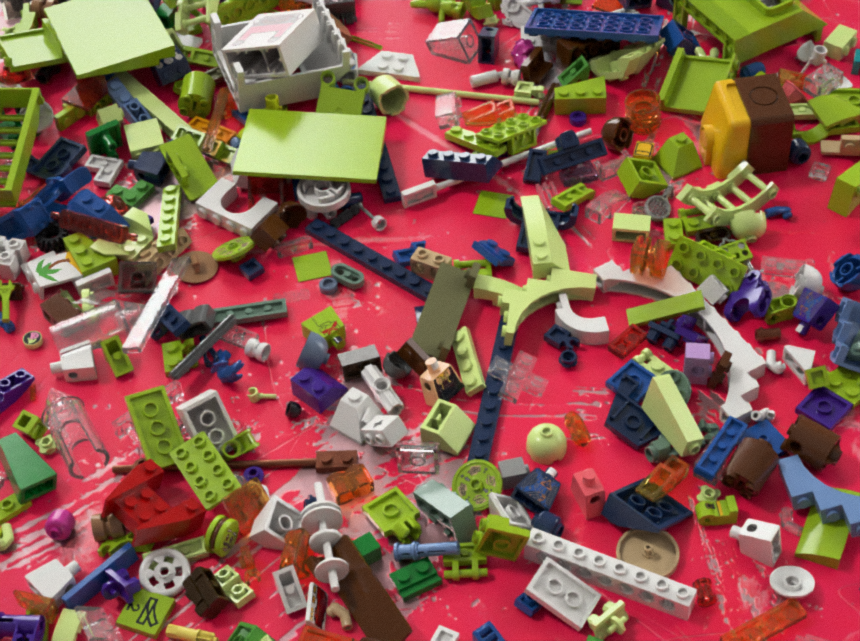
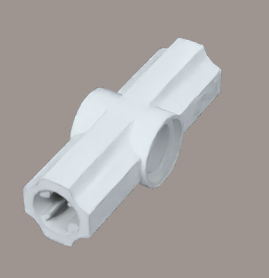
[361,364,404,415]

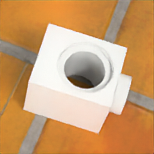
[697,274,730,305]

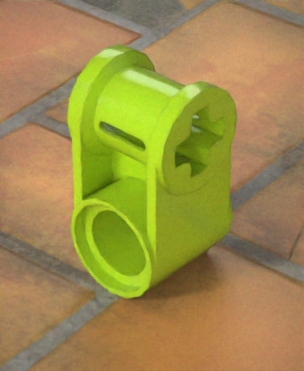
[765,294,798,325]
[219,428,260,461]

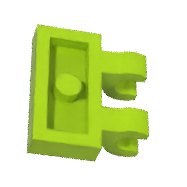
[162,338,199,377]

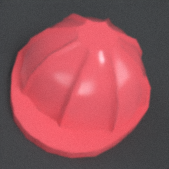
[782,80,808,103]

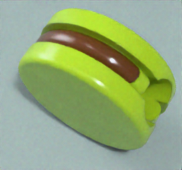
[204,515,239,557]

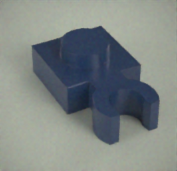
[544,324,580,351]

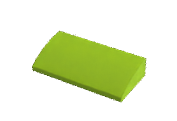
[794,487,860,570]

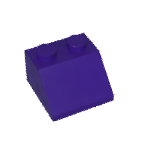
[290,367,348,414]

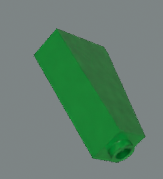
[0,432,57,504]

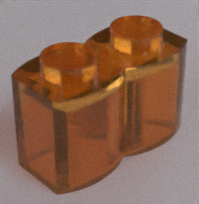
[325,464,374,505]

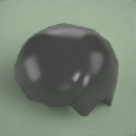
[383,350,412,379]

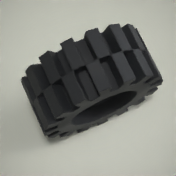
[35,221,69,253]

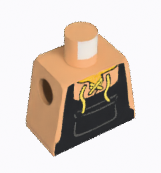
[419,357,465,407]

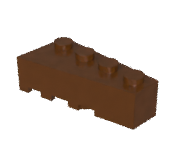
[556,37,620,71]

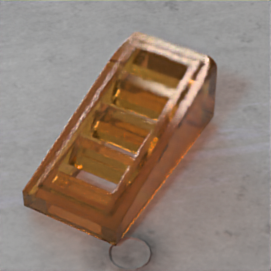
[13,589,59,624]

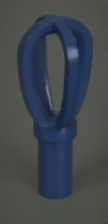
[199,335,219,368]

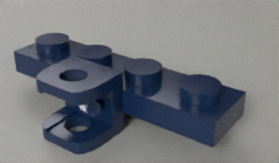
[537,130,608,176]
[139,292,191,341]

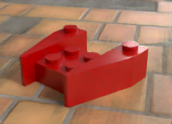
[101,459,206,547]

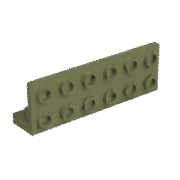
[412,262,481,362]

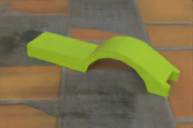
[792,121,860,145]

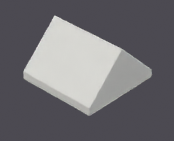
[488,492,533,532]

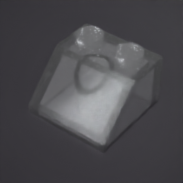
[396,440,441,475]
[74,606,124,641]

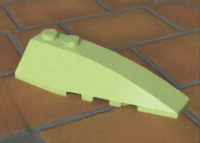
[520,195,570,279]

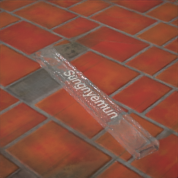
[121,256,191,354]

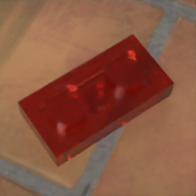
[608,323,648,360]

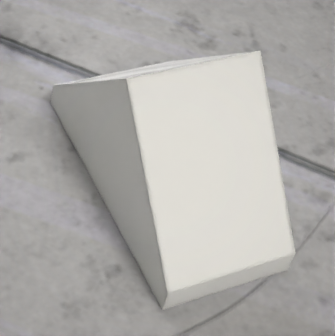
[782,345,815,386]

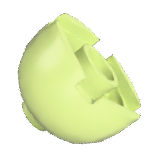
[729,210,767,243]
[526,423,567,465]

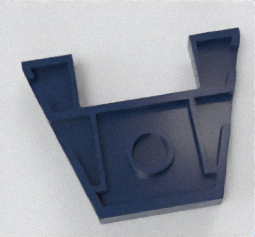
[604,373,662,450]

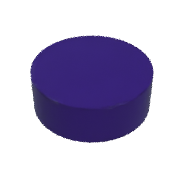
[569,111,587,127]

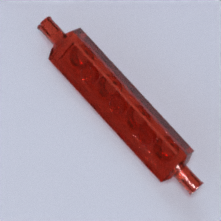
[50,209,138,244]

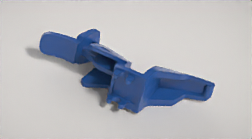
[0,166,92,241]

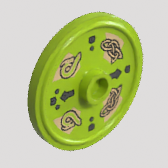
[212,236,256,264]
[452,459,503,512]

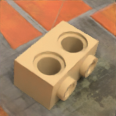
[410,246,452,281]

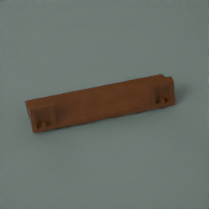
[304,535,413,641]

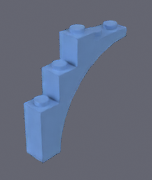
[778,454,860,538]

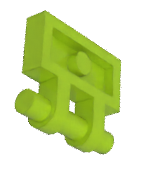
[443,542,488,581]

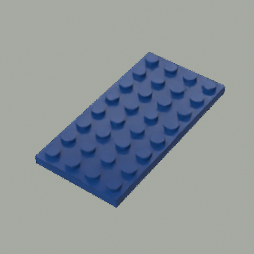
[524,8,664,44]

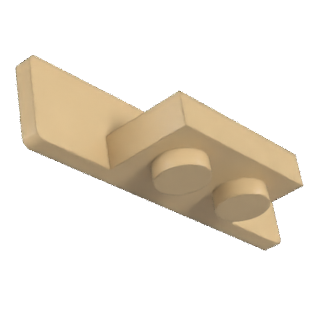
[820,135,860,156]
[134,228,192,286]

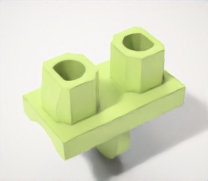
[587,600,629,640]

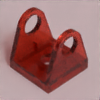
[248,176,288,210]

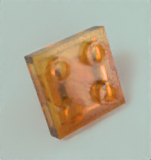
[221,477,270,536]

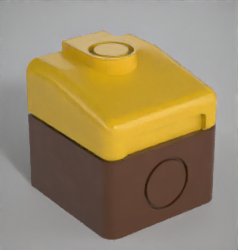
[698,73,795,179]

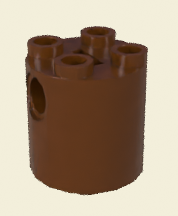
[780,414,843,472]
[721,437,780,500]

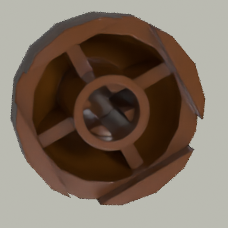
[601,117,634,152]

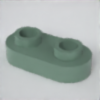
[331,263,365,289]

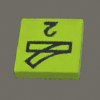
[116,588,176,639]

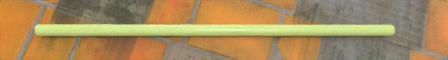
[342,78,540,106]

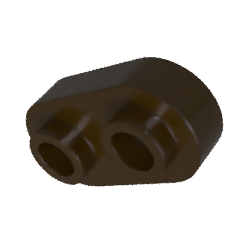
[695,226,732,246]

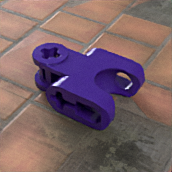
[724,270,772,323]

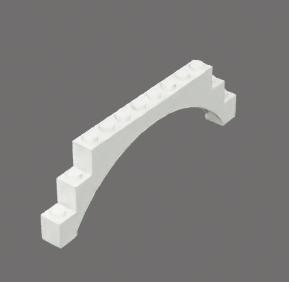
[593,260,766,424]

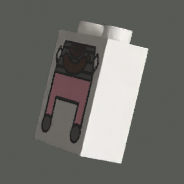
[221,8,325,81]

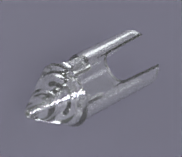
[49,299,150,358]
[41,388,110,479]

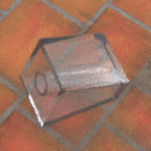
[425,18,478,64]

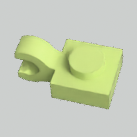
[514,81,545,100]

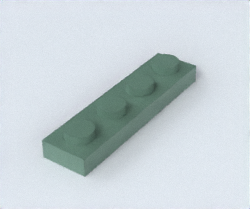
[213,298,288,328]

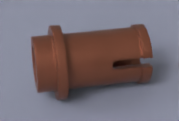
[755,327,781,343]

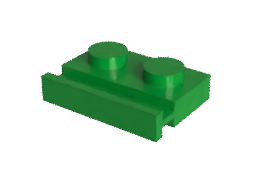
[389,557,442,602]

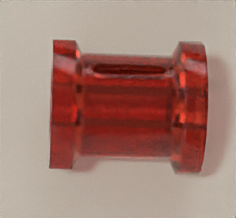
[692,577,717,607]

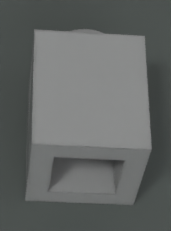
[498,457,530,490]

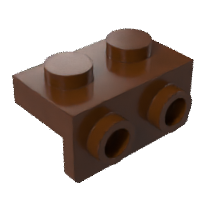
[521,47,553,84]
[397,338,430,376]

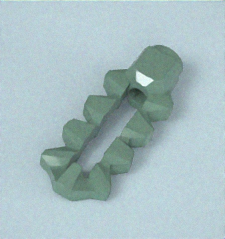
[644,418,720,464]

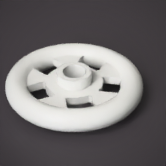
[139,548,191,597]

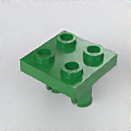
[85,119,123,159]

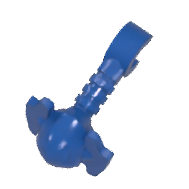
[211,349,244,383]

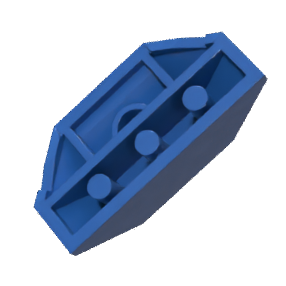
[65,189,130,239]

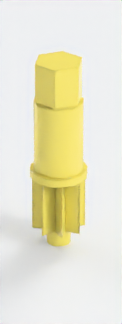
[165,624,219,641]

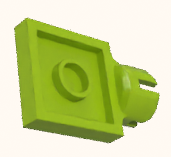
[362,486,422,544]

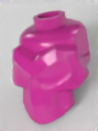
[511,38,535,69]

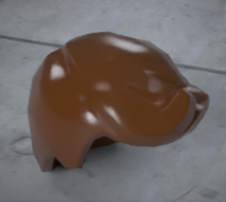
[276,201,307,228]

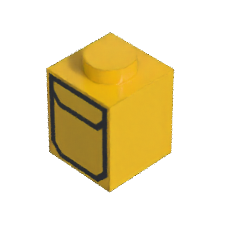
[633,141,655,160]

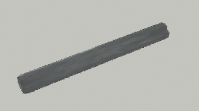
[169,314,237,382]

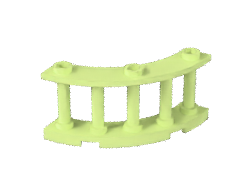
[175,0,220,36]
[676,160,780,226]

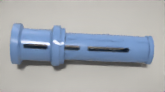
[393,541,460,562]

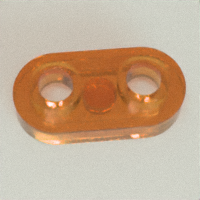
[564,410,591,447]

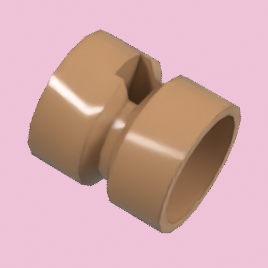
[30,0,59,19]
[91,513,126,542]

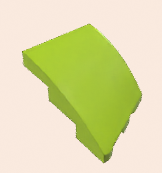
[807,95,860,130]

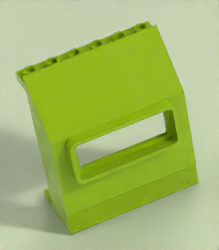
[672,0,828,78]

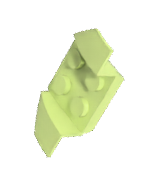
[89,207,154,264]

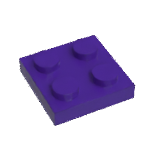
[795,386,853,431]

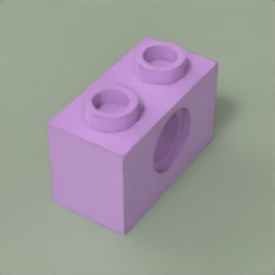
[683,342,714,385]

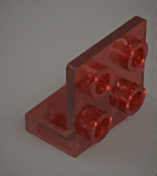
[62,75,109,111]

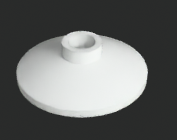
[769,566,815,598]

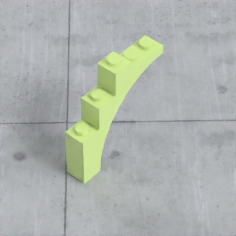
[497,268,597,346]

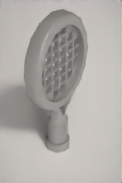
[644,185,675,222]

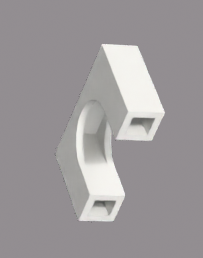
[195,178,279,237]

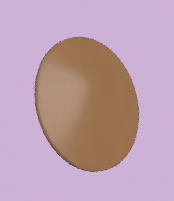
[174,251,218,283]

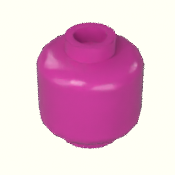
[44,509,76,540]

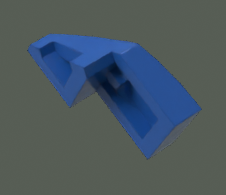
[392,240,426,267]

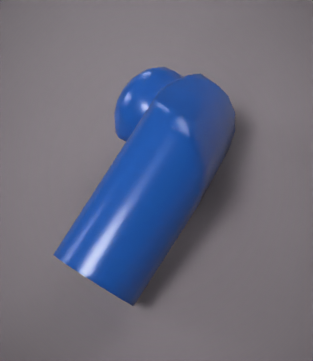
[764,206,793,219]

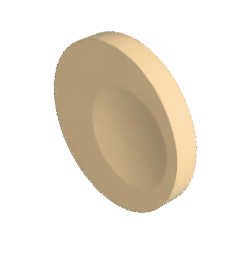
[616,529,680,578]

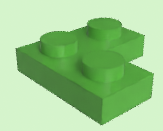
[105,179,155,210]

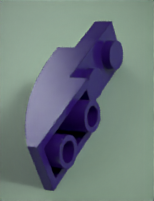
[0,368,35,414]

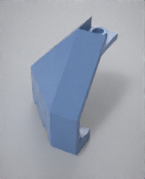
[829,297,860,373]

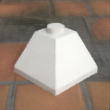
[330,387,384,446]
[249,495,303,552]

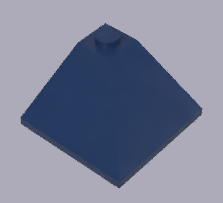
[601,478,693,533]

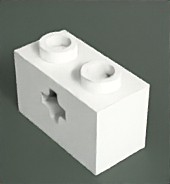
[361,415,409,447]

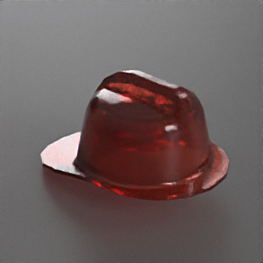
[0,65,35,85]

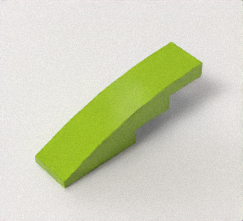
[171,124,237,166]

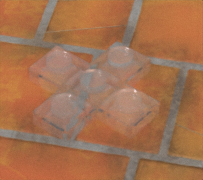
[487,350,549,404]

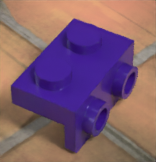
[674,314,709,344]

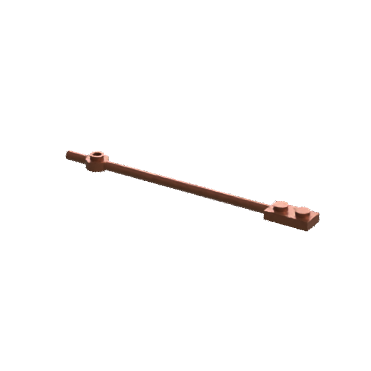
[112,450,358,474]

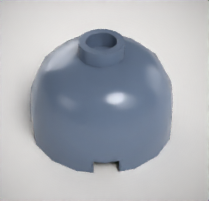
[296,331,331,369]

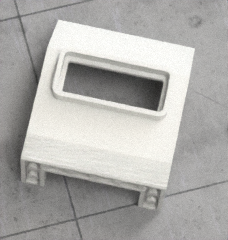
[210,0,356,113]

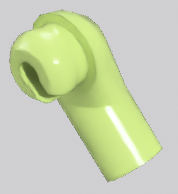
[0,523,14,551]

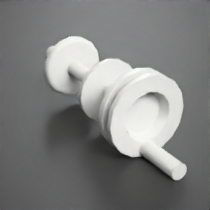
[300,482,349,592]

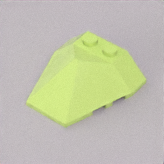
[587,38,665,82]

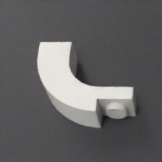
[555,293,609,345]

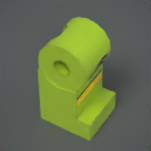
[695,495,738,526]

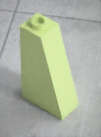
[641,374,704,457]

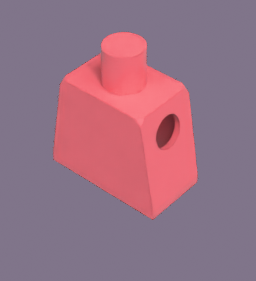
[570,468,605,520]

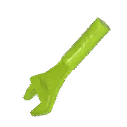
[0,280,15,323]

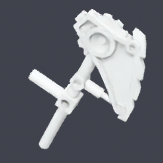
[500,0,560,29]

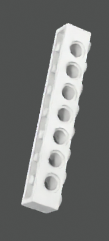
[524,528,697,621]

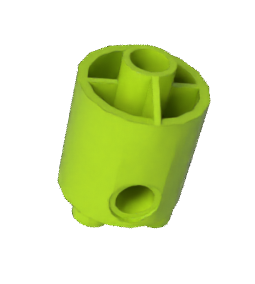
[178,71,216,119]

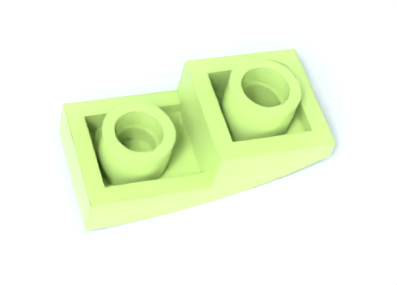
[214,564,256,609]
[51,608,86,641]

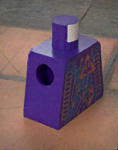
[793,287,840,336]

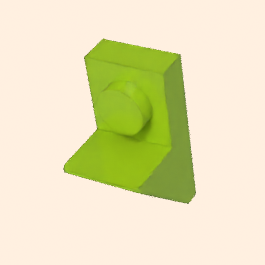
[100,334,134,378]

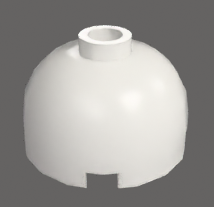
[789,264,824,301]

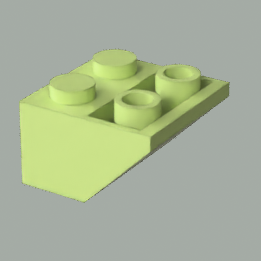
[420,398,476,456]

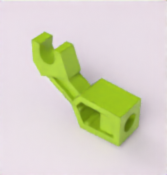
[97,532,155,557]

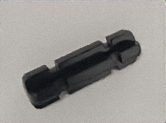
[330,204,360,229]

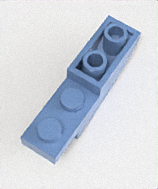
[103,77,153,124]

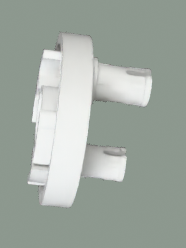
[297,179,351,219]

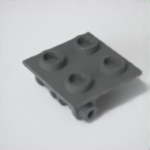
[325,0,357,25]

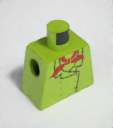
[301,306,346,350]

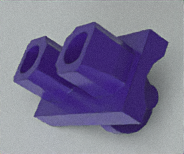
[101,568,141,604]

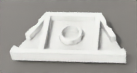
[358,51,420,82]

